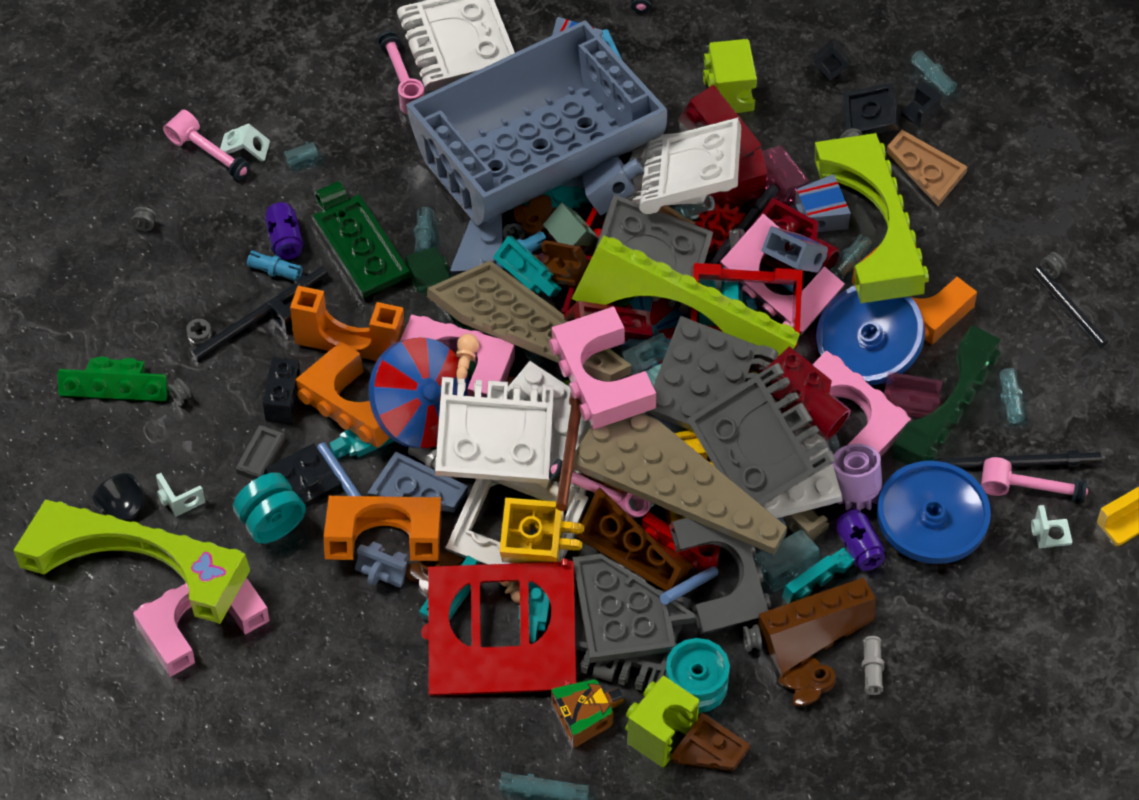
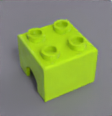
[703,39,757,113]
[625,676,699,767]

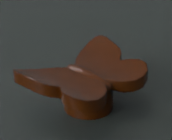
[406,548,464,597]

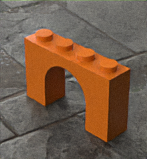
[852,245,977,345]
[290,286,405,361]
[295,341,390,448]
[324,496,442,561]

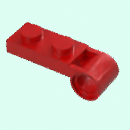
[642,512,720,571]

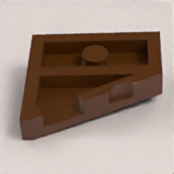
[670,713,751,771]

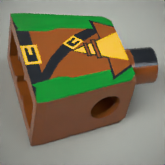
[551,679,624,748]

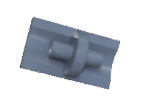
[355,542,408,588]

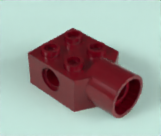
[747,198,840,277]
[762,346,851,441]

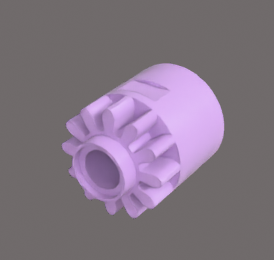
[833,444,883,511]

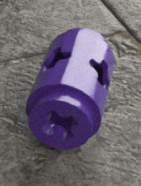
[265,202,303,260]
[836,509,885,571]

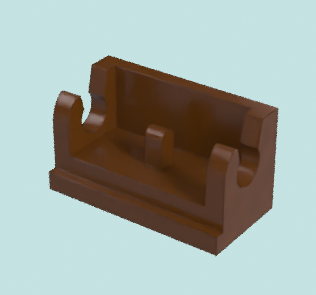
[534,240,589,287]

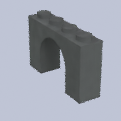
[669,518,771,635]

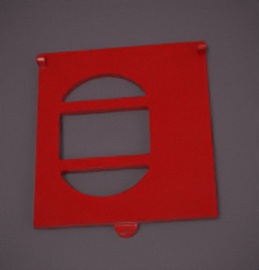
[421,559,576,696]

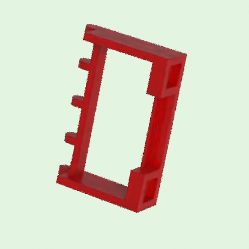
[689,263,803,349]

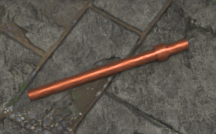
[556,392,581,511]

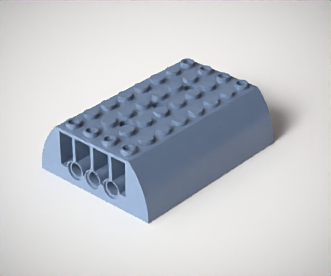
[406,20,667,226]

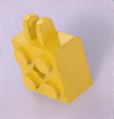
[499,498,584,563]

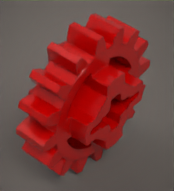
[695,204,747,254]

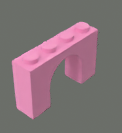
[720,214,845,336]
[549,307,656,430]
[400,315,515,398]
[813,351,911,458]
[133,578,270,677]

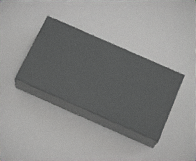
[236,425,285,480]

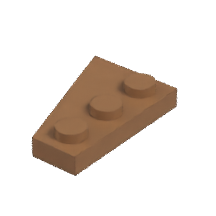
[887,130,967,206]

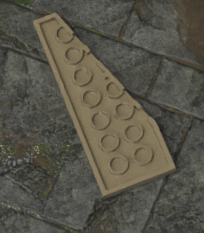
[427,260,632,382]
[573,413,787,555]

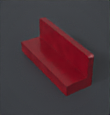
[564,301,653,340]

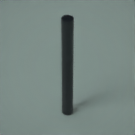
[1033,266,1108,348]

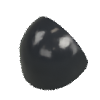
[93,473,145,521]

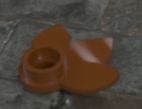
[513,194,557,237]
[778,657,836,706]

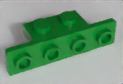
[57,356,168,401]

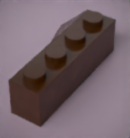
[575,487,693,591]
[759,577,876,677]

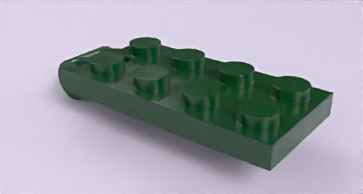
[312,181,410,299]

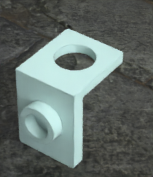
[220,124,270,162]
[156,473,205,517]
[1031,505,1072,548]

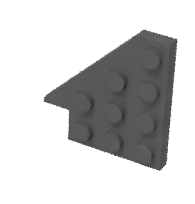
[573,554,695,663]

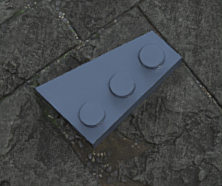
[450,214,503,278]
[367,452,468,513]

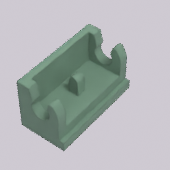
[543,203,599,256]

